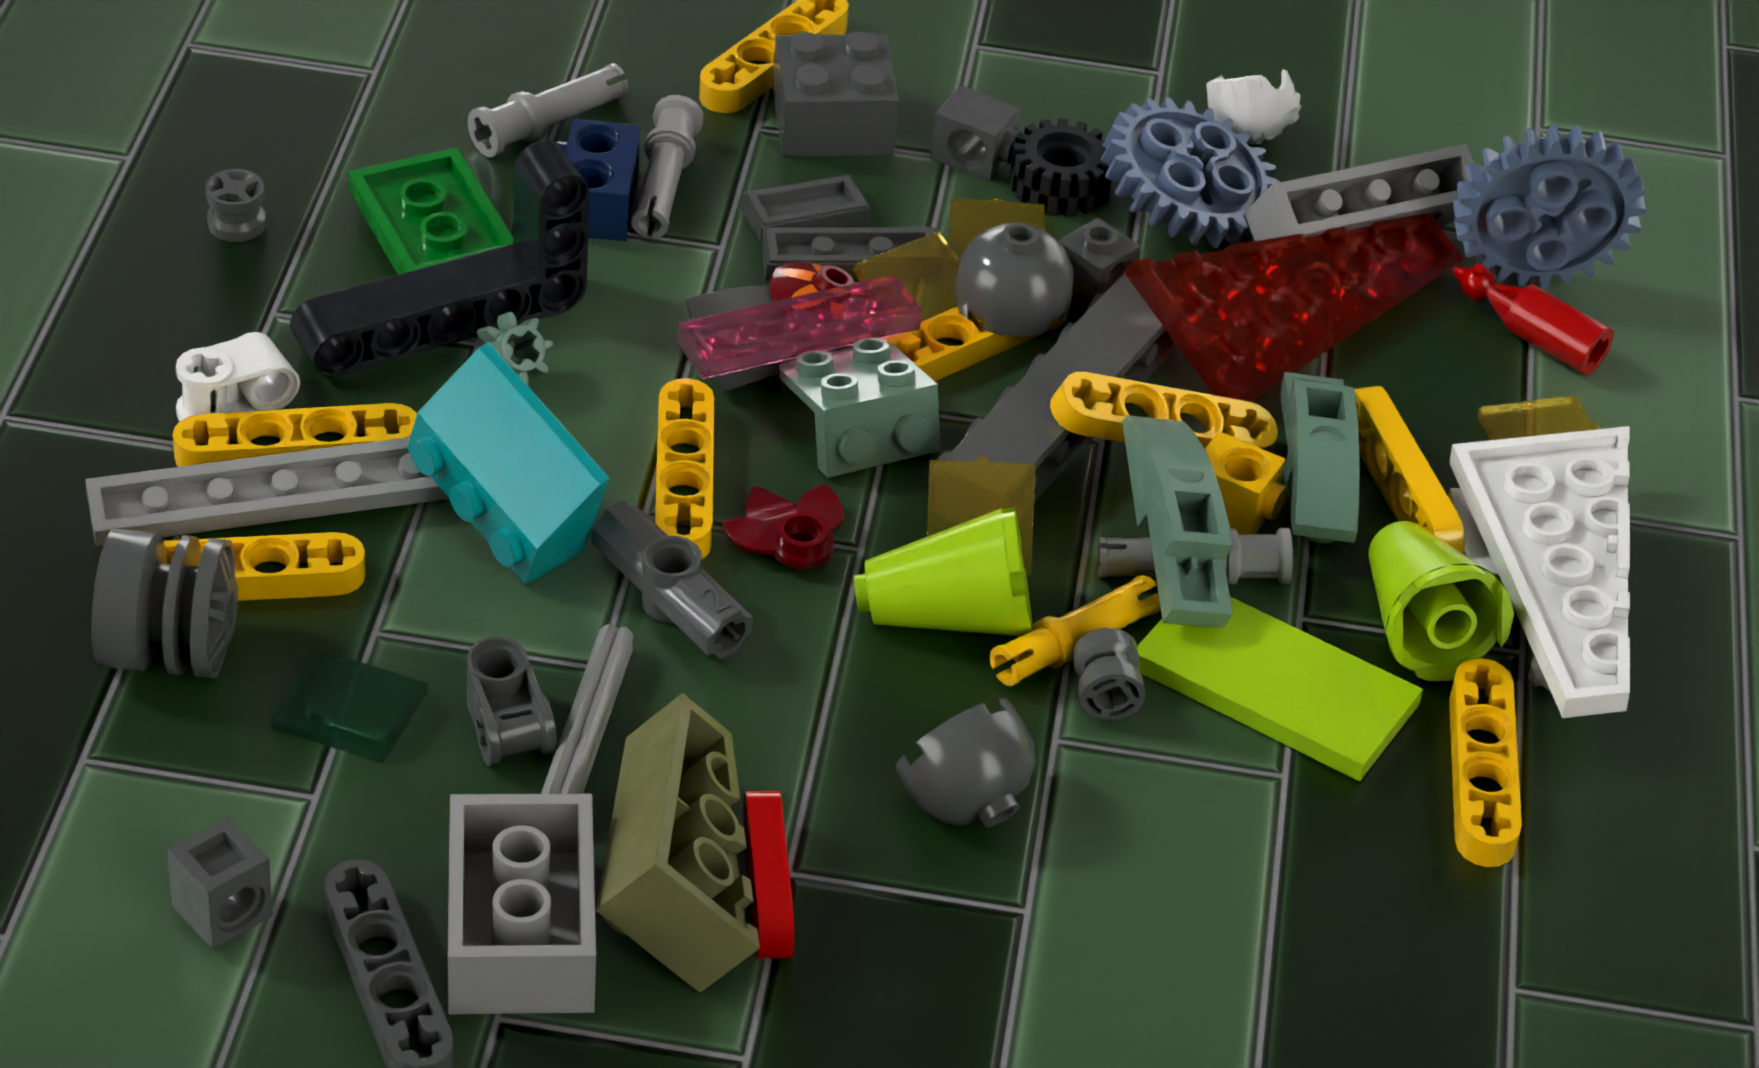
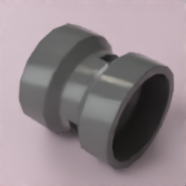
[1073,628,1146,721]

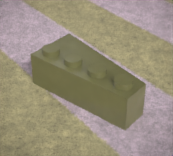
[596,693,760,993]

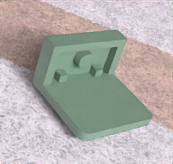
[779,337,941,478]

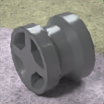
[205,169,266,242]

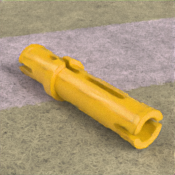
[989,575,1161,686]

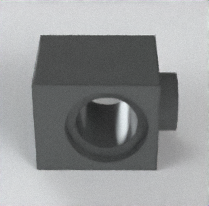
[931,85,1022,181]
[1058,218,1141,317]
[167,816,273,949]

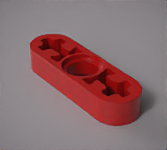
[743,790,794,959]

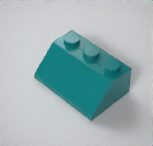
[407,342,610,585]

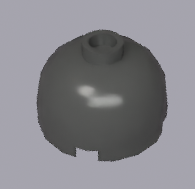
[954,223,1074,337]
[895,698,1035,828]

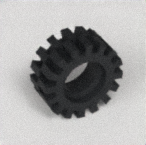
[1010,119,1112,217]

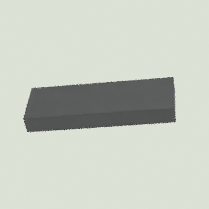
[762,227,942,281]

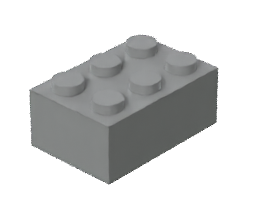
[448,794,596,1014]

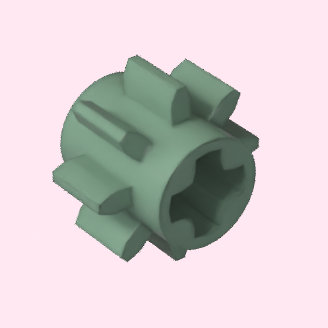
[477,312,553,386]

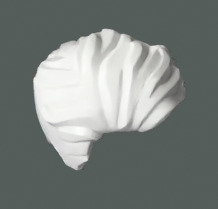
[1206,69,1301,144]

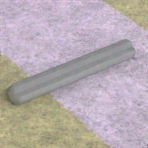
[541,623,634,794]

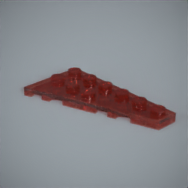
[1123,213,1464,402]

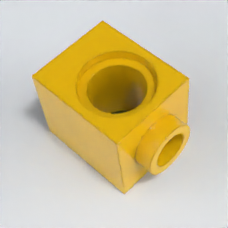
[1205,431,1288,535]

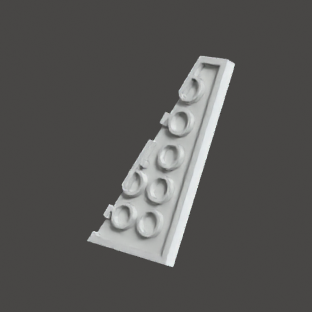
[1449,426,1630,718]

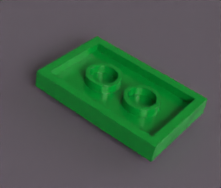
[348,147,513,274]

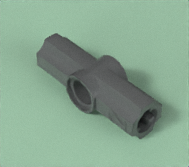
[591,500,753,660]

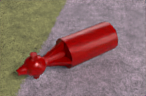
[1452,264,1614,375]

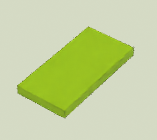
[1138,596,1423,781]

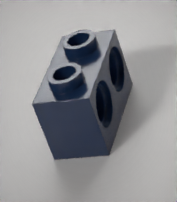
[557,119,641,242]

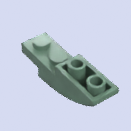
[1280,372,1360,544]
[1122,415,1233,628]

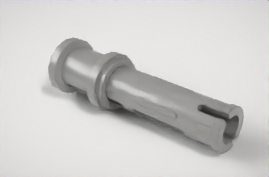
[467,63,629,157]
[631,95,704,238]
[1097,528,1293,585]

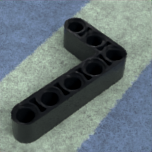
[290,140,589,376]

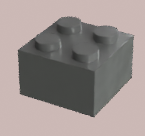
[772,32,899,157]

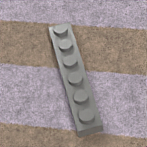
[85,437,449,546]

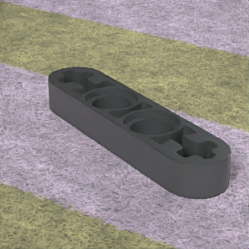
[324,859,454,1068]

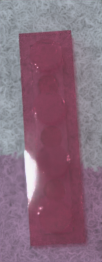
[677,275,923,379]

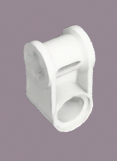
[176,332,300,421]

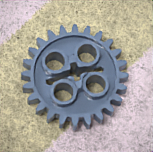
[1101,97,1280,248]
[1453,124,1646,288]

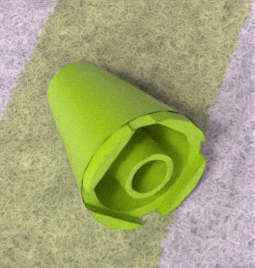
[854,507,1033,637]
[1368,521,1514,681]

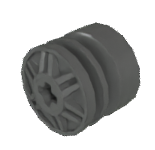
[91,528,238,678]

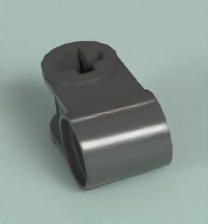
[466,636,557,767]

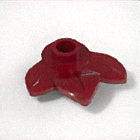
[723,484,844,570]

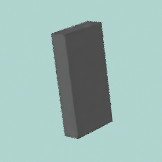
[741,174,870,244]

